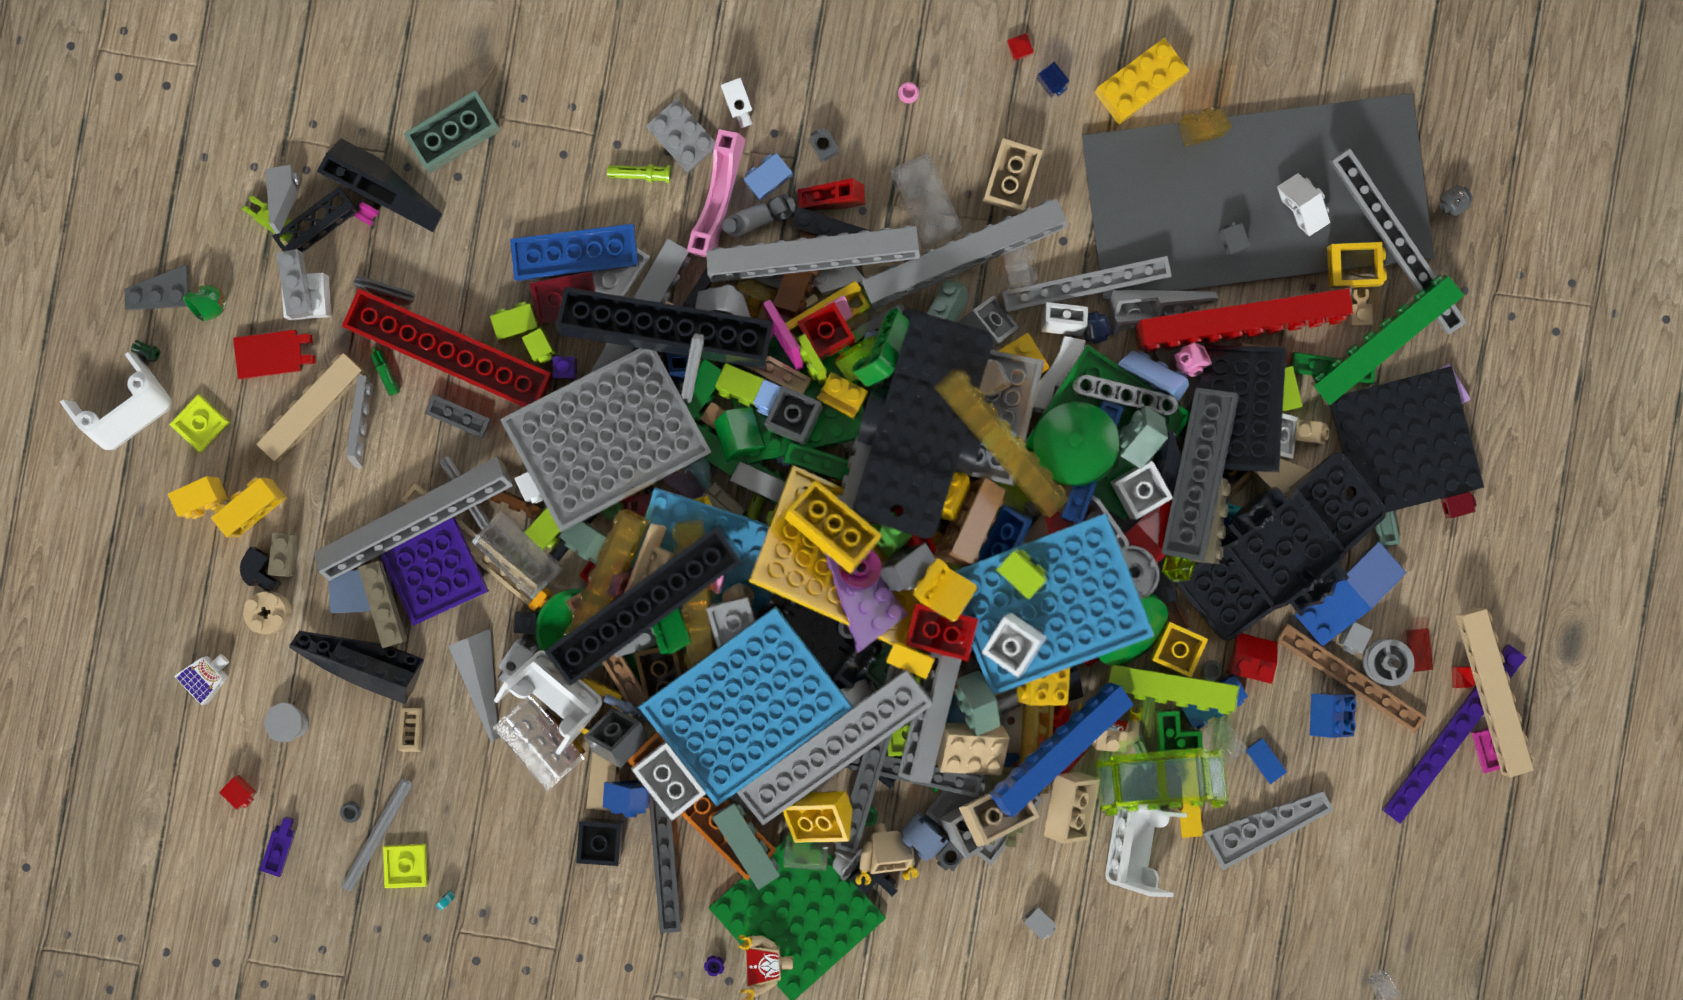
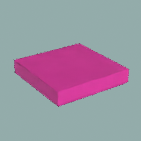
[1471,728,1500,773]

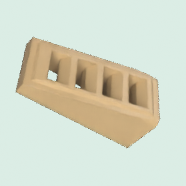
[398,708,422,752]

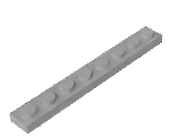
[1002,256,1172,313]

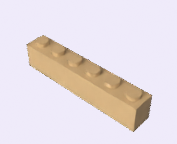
[256,353,366,462]

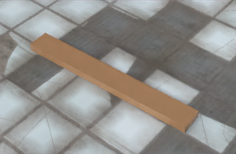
[1275,623,1427,734]

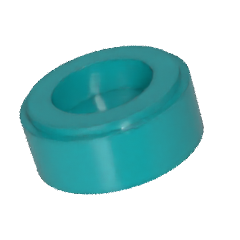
[435,890,455,910]

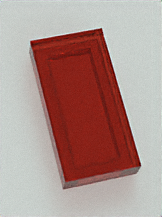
[1406,628,1433,672]

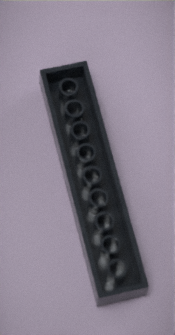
[556,287,774,369]
[544,524,745,686]

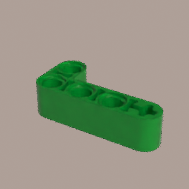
[851,308,909,386]

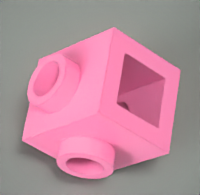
[1174,342,1212,377]

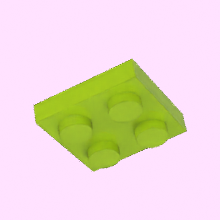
[797,334,827,386]

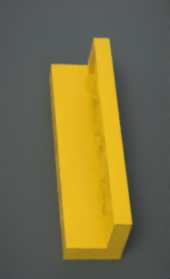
[785,281,870,344]

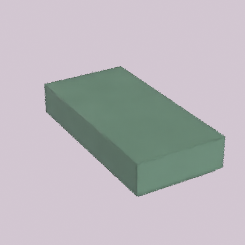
[1375,511,1400,546]

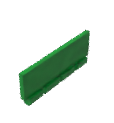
[652,607,692,654]

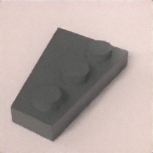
[124,265,190,310]

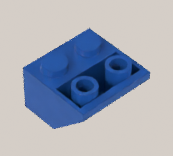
[1310,693,1357,738]

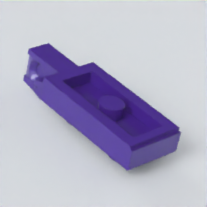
[260,816,295,877]

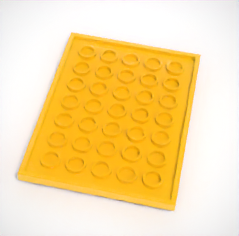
[749,465,943,646]

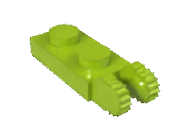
[241,195,301,244]

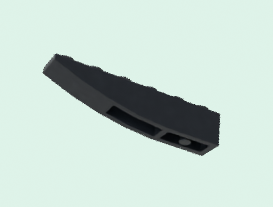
[317,138,443,233]
[289,631,424,704]

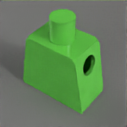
[869,511,912,559]

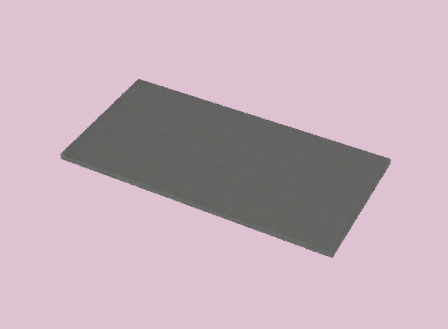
[1081,93,1434,301]

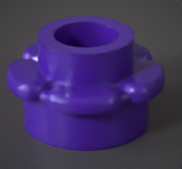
[704,955,725,976]

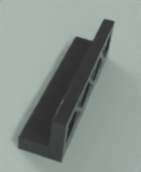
[272,186,359,253]

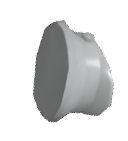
[264,702,308,742]

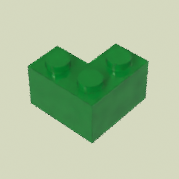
[1155,709,1203,755]

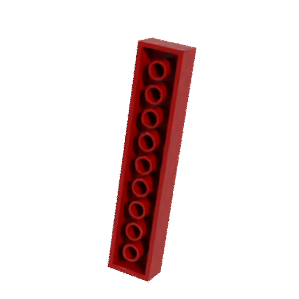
[341,288,553,407]
[1134,288,1354,353]

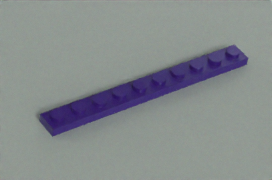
[1382,644,1527,824]

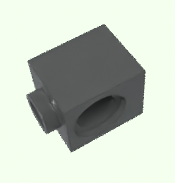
[809,128,839,164]
[1219,222,1250,256]
[936,841,964,871]

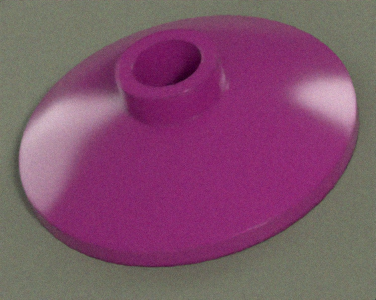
[838,551,881,588]

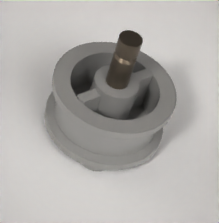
[1363,639,1414,686]

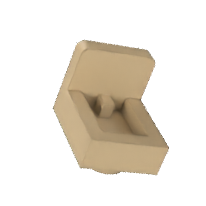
[1294,420,1329,445]

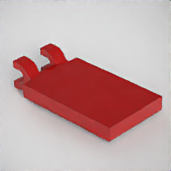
[233,330,316,380]

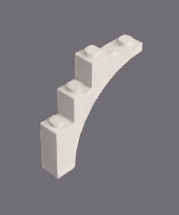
[1032,336,1085,414]

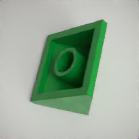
[714,407,765,461]

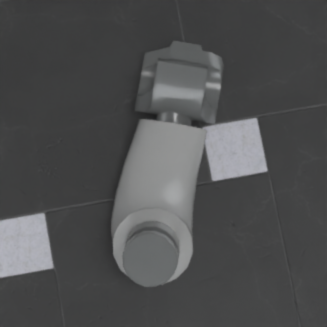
[722,193,796,237]

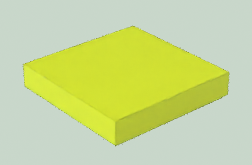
[169,394,230,453]
[383,843,428,888]

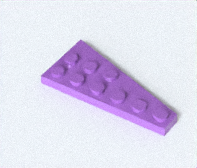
[825,553,908,652]

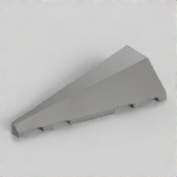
[1109,290,1218,337]
[448,629,499,742]

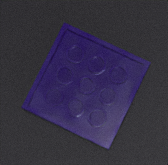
[380,517,489,626]

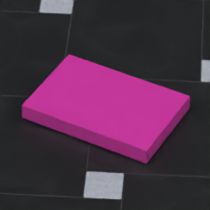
[763,300,804,371]

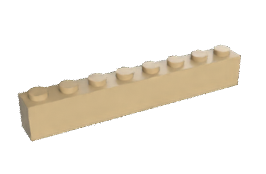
[1456,607,1534,778]

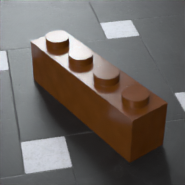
[773,231,821,318]

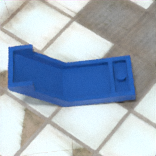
[1295,541,1407,646]

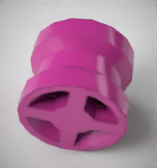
[353,201,380,226]

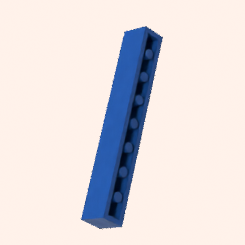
[990,682,1133,817]

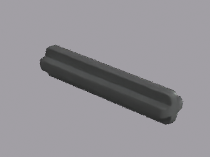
[353,276,415,303]

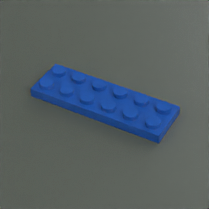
[510,224,639,281]

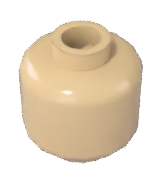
[722,583,754,606]

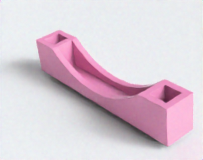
[687,129,746,258]

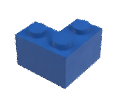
[603,780,650,817]

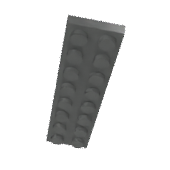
[1162,388,1239,562]

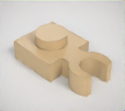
[1350,289,1373,326]

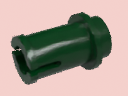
[131,340,160,362]

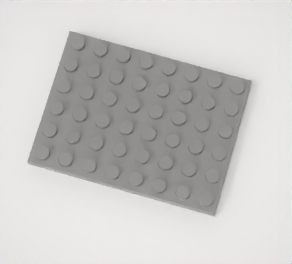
[500,348,711,532]

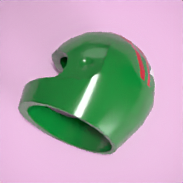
[183,285,226,322]

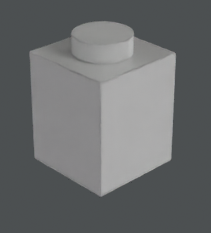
[1339,622,1373,655]
[1022,904,1056,940]

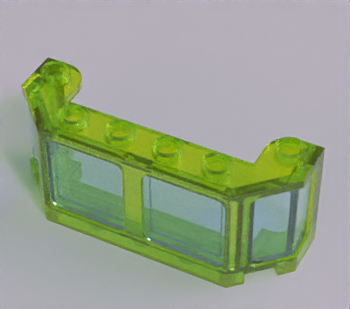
[1096,748,1229,816]

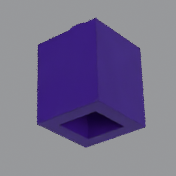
[553,356,577,380]

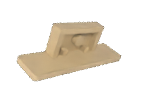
[624,524,675,593]

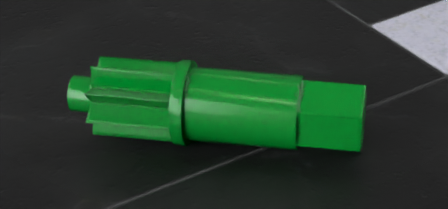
[370,347,401,397]

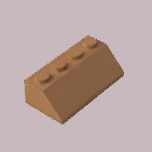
[933,478,1006,567]

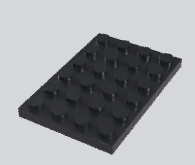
[1198,345,1286,472]

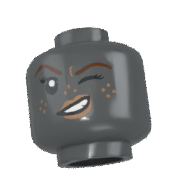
[1439,185,1473,217]

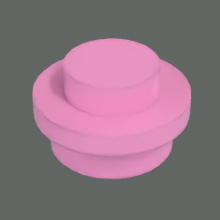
[898,82,919,104]

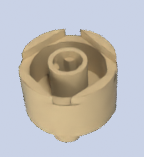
[243,591,292,634]

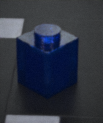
[1036,61,1070,98]

